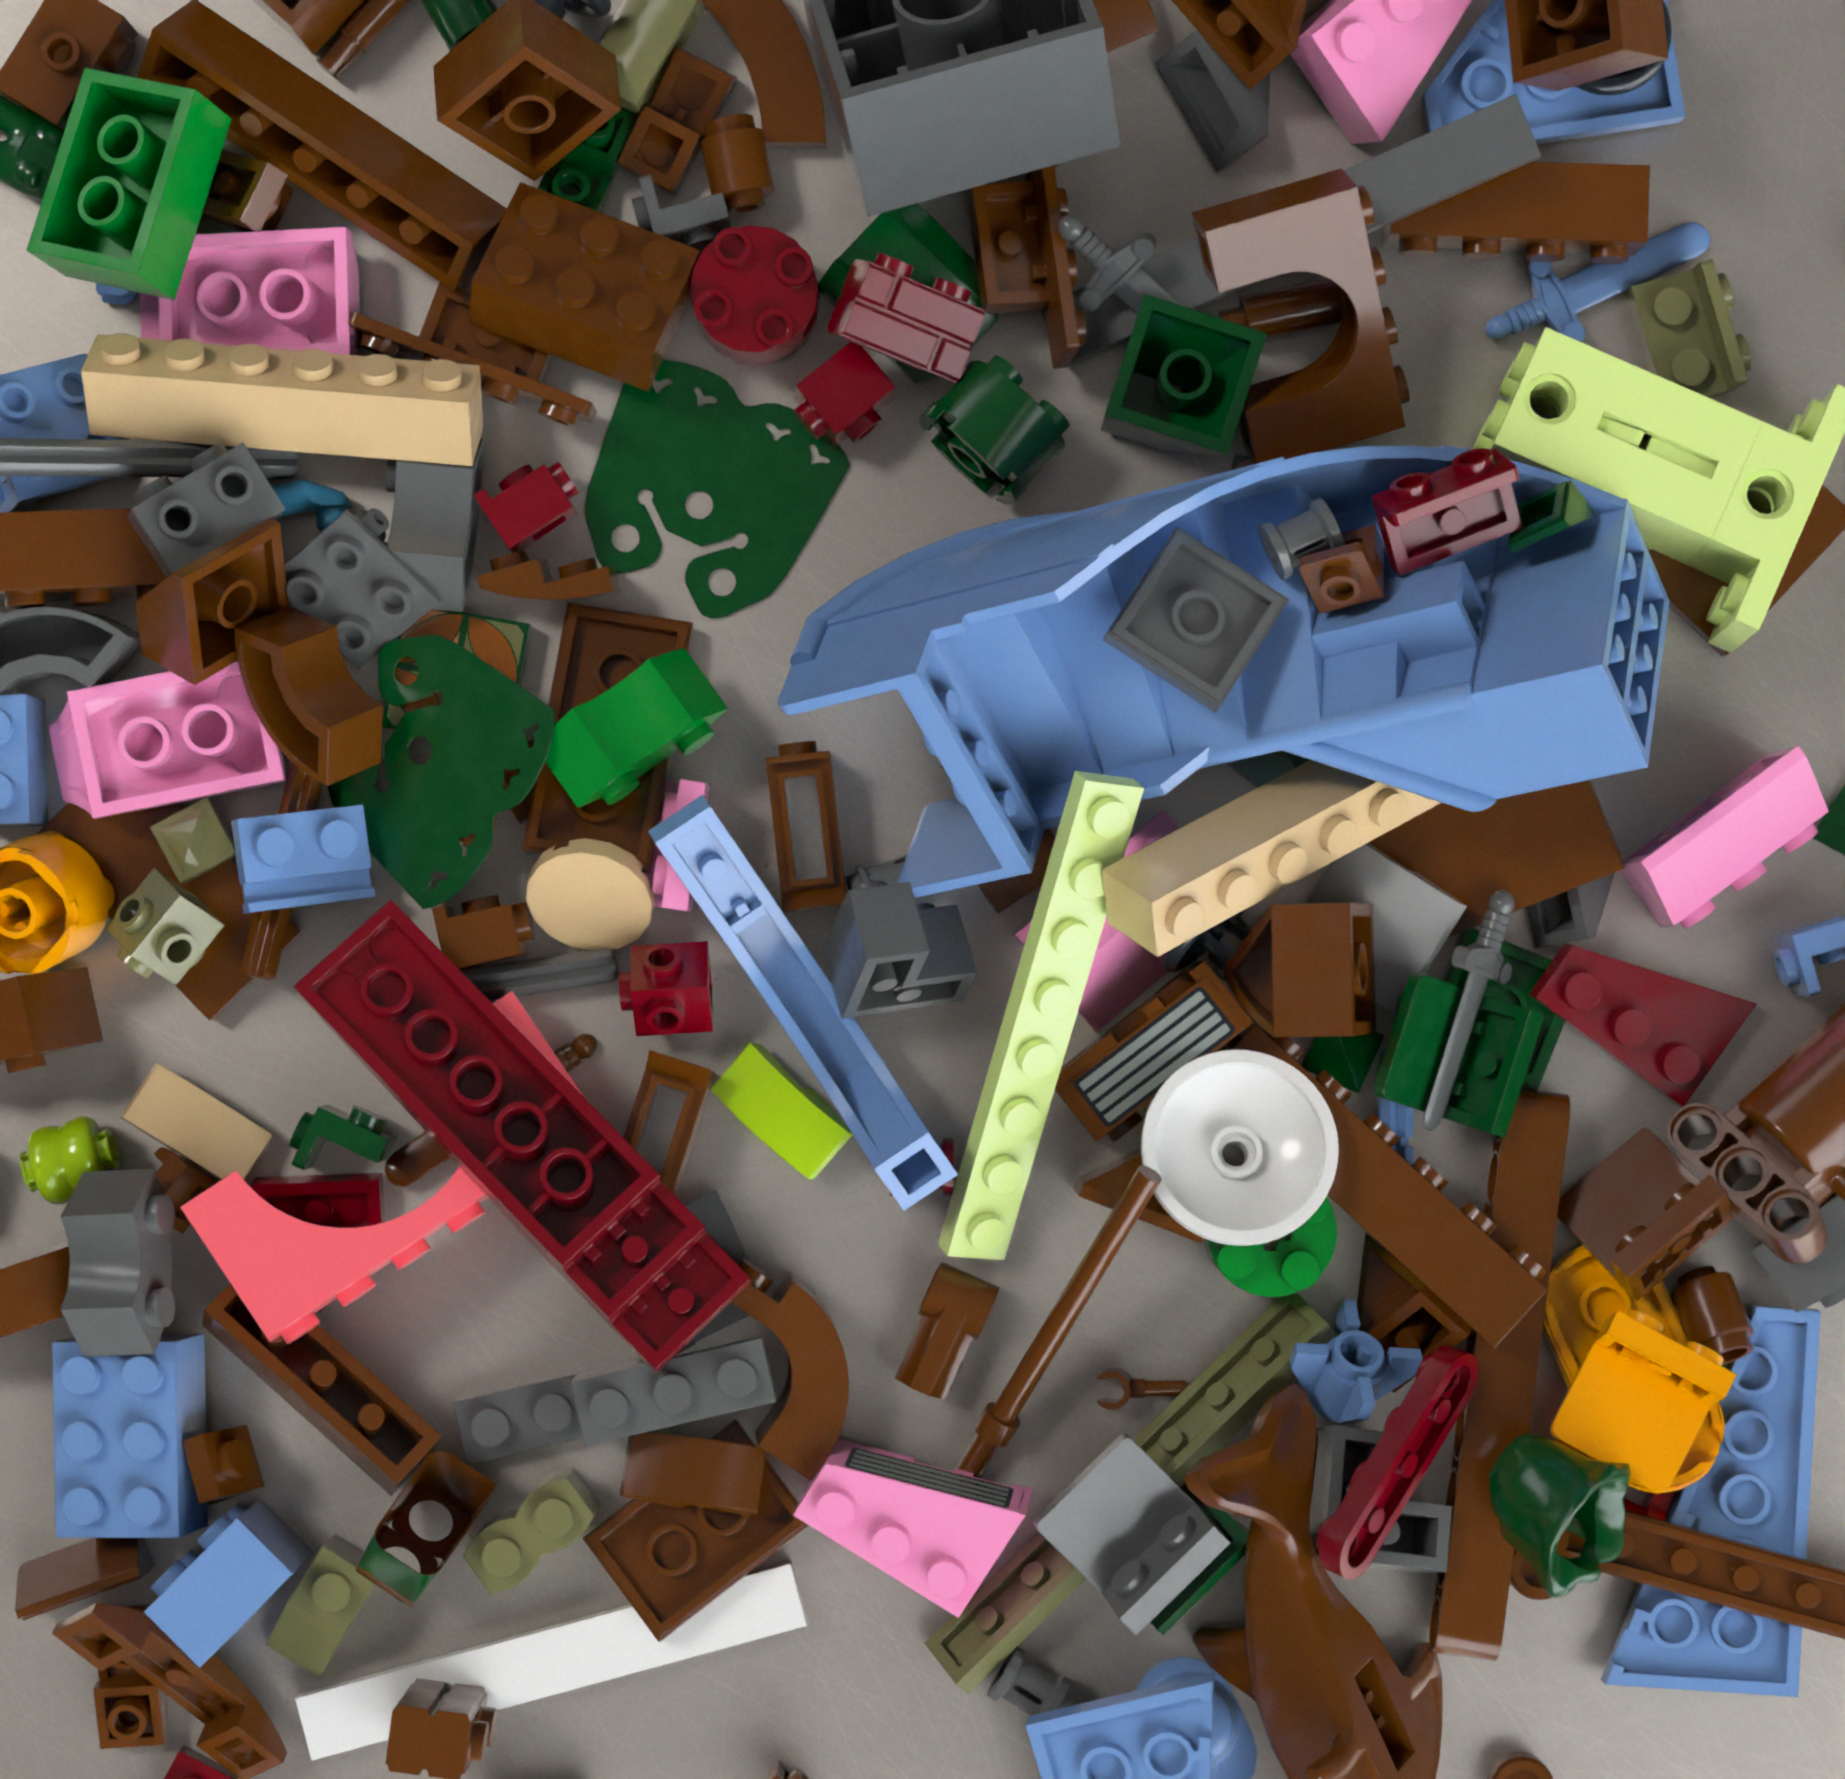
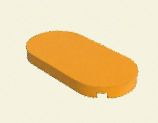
[1542,1246,1725,1493]

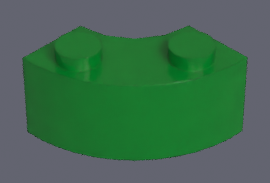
[545,648,728,808]

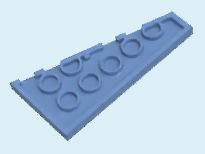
[1601,1305,1821,1697]
[1025,1672,1215,1779]

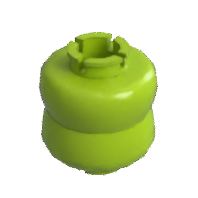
[20,1116,121,1205]

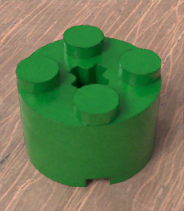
[1203,1196,1337,1297]

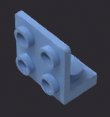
[0,354,124,513]

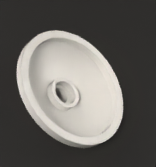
[1141,1050,1339,1246]

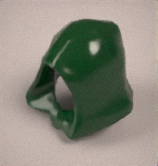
[1488,1433,1631,1598]

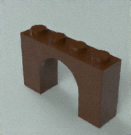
[1191,168,1410,464]

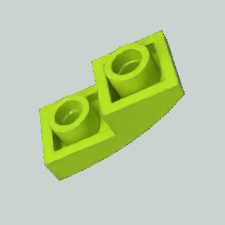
[710,1043,853,1179]

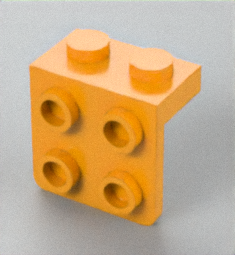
[1550,1309,1737,1494]

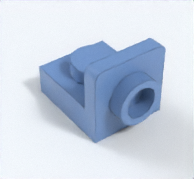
[1773,915,1845,997]

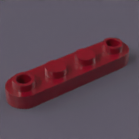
[1316,1345,1479,1580]

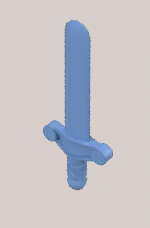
[1486,222,1710,342]

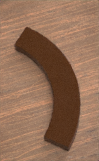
[702,0,826,148]

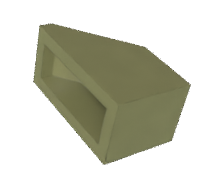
[265,1534,377,1679]

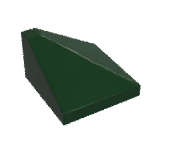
[1508,480,1594,553]
[1301,1032,1384,1094]

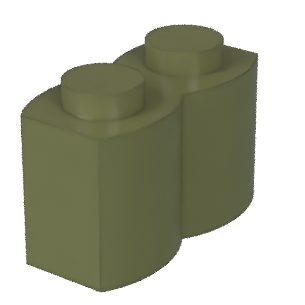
[463,1468,601,1594]

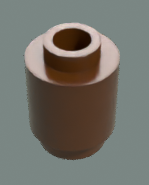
[700,114,775,214]
[1670,1266,1754,1366]

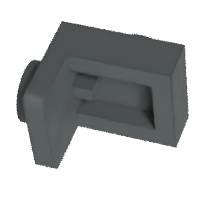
[631,174,731,250]

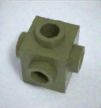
[105,868,225,985]

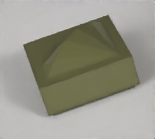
[150,797,236,884]

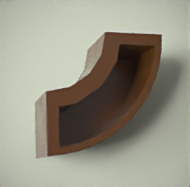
[235,607,383,786]

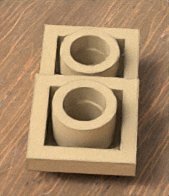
[120,1064,272,1180]

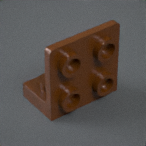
[1557,1128,1734,1302]

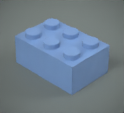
[52,1334,208,1538]

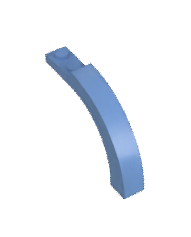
[648,795,958,1211]

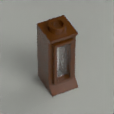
[765,741,846,912]
[623,1050,716,1197]

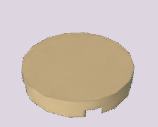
[526,838,655,951]

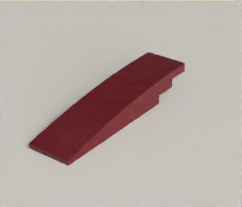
[293,900,751,1373]

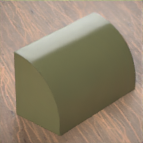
[598,0,705,119]

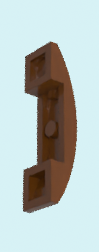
[52,1603,287,1779]

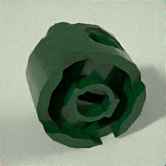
[919,355,1070,505]

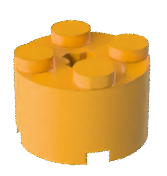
[0,831,115,975]

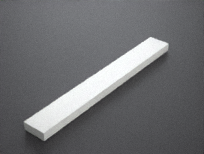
[295,1560,807,1761]

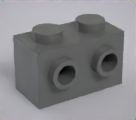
[127,442,285,578]

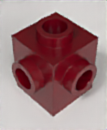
[619,941,713,1036]

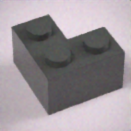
[823,880,977,1019]
[1310,1425,1452,1573]

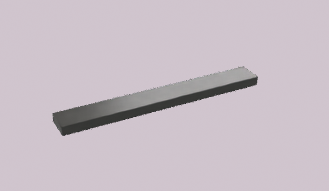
[1041,94,1541,366]

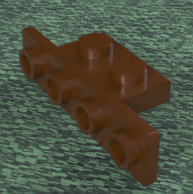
[967,164,1086,369]
[348,282,597,427]

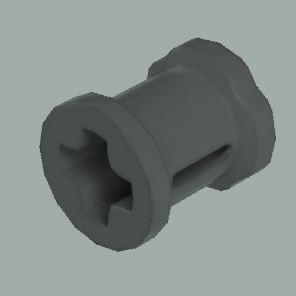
[1258,498,1344,580]
[987,1646,1072,1715]

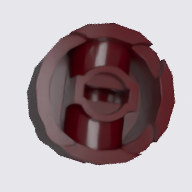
[690,225,820,366]

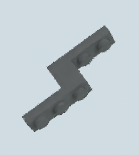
[453,1336,777,1465]

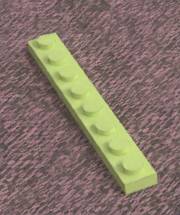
[938,771,1144,1260]

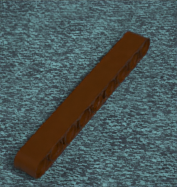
[1429,1088,1570,1661]

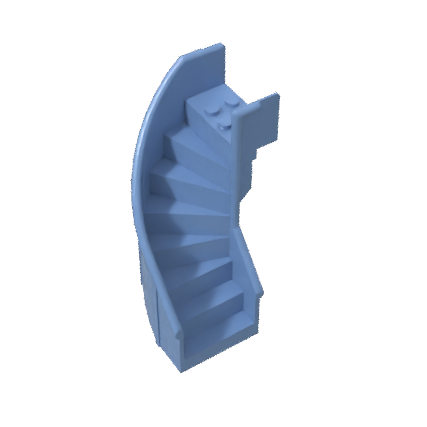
[777,446,1670,898]

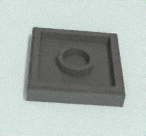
[1103,527,1289,713]

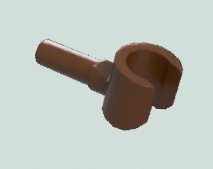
[1097,1368,1186,1410]

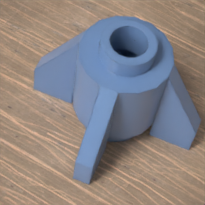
[1289,1299,1422,1424]

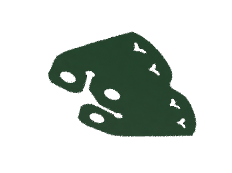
[584,360,850,619]
[328,635,555,909]

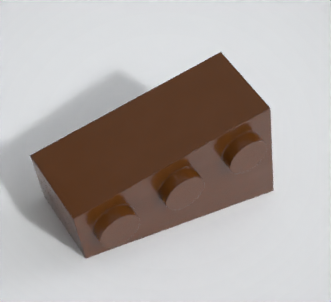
[0,967,103,1073]

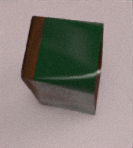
[356,1450,497,1607]

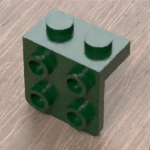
[1374,972,1545,1138]

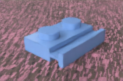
[231,805,375,914]

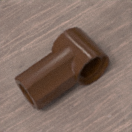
[895,1261,1000,1401]

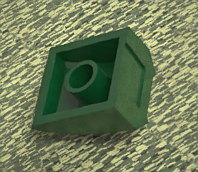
[818,203,999,383]

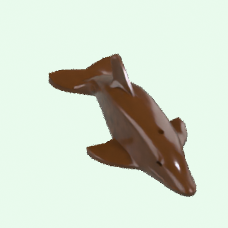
[1184,1383,1443,1779]

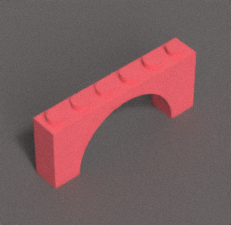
[180,991,585,1344]

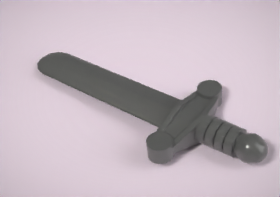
[1058,215,1180,315]
[1424,890,1515,1131]

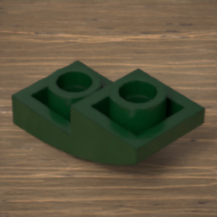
[538,108,636,212]

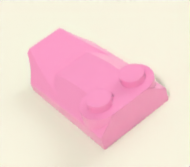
[140,227,360,355]
[48,660,287,819]

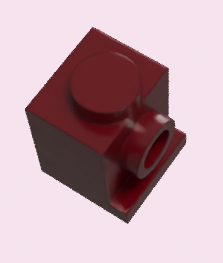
[473,461,579,553]

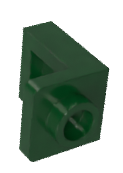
[289,1104,397,1170]

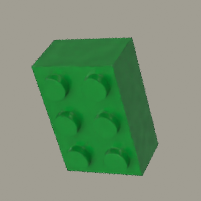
[26,68,232,300]

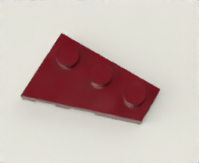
[1528,943,1757,1107]

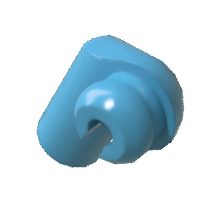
[271,480,352,532]

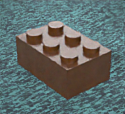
[469,182,700,391]

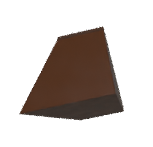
[1171,0,1307,91]
[1357,1233,1473,1393]

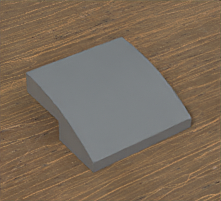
[1306,842,1467,1014]

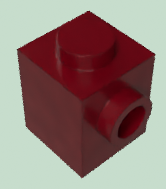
[793,342,896,447]

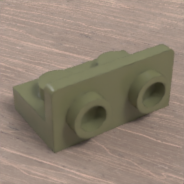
[1626,259,1751,398]

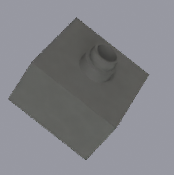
[803,0,1121,217]

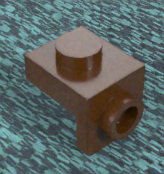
[1299,525,1384,614]
[182,1425,265,1505]

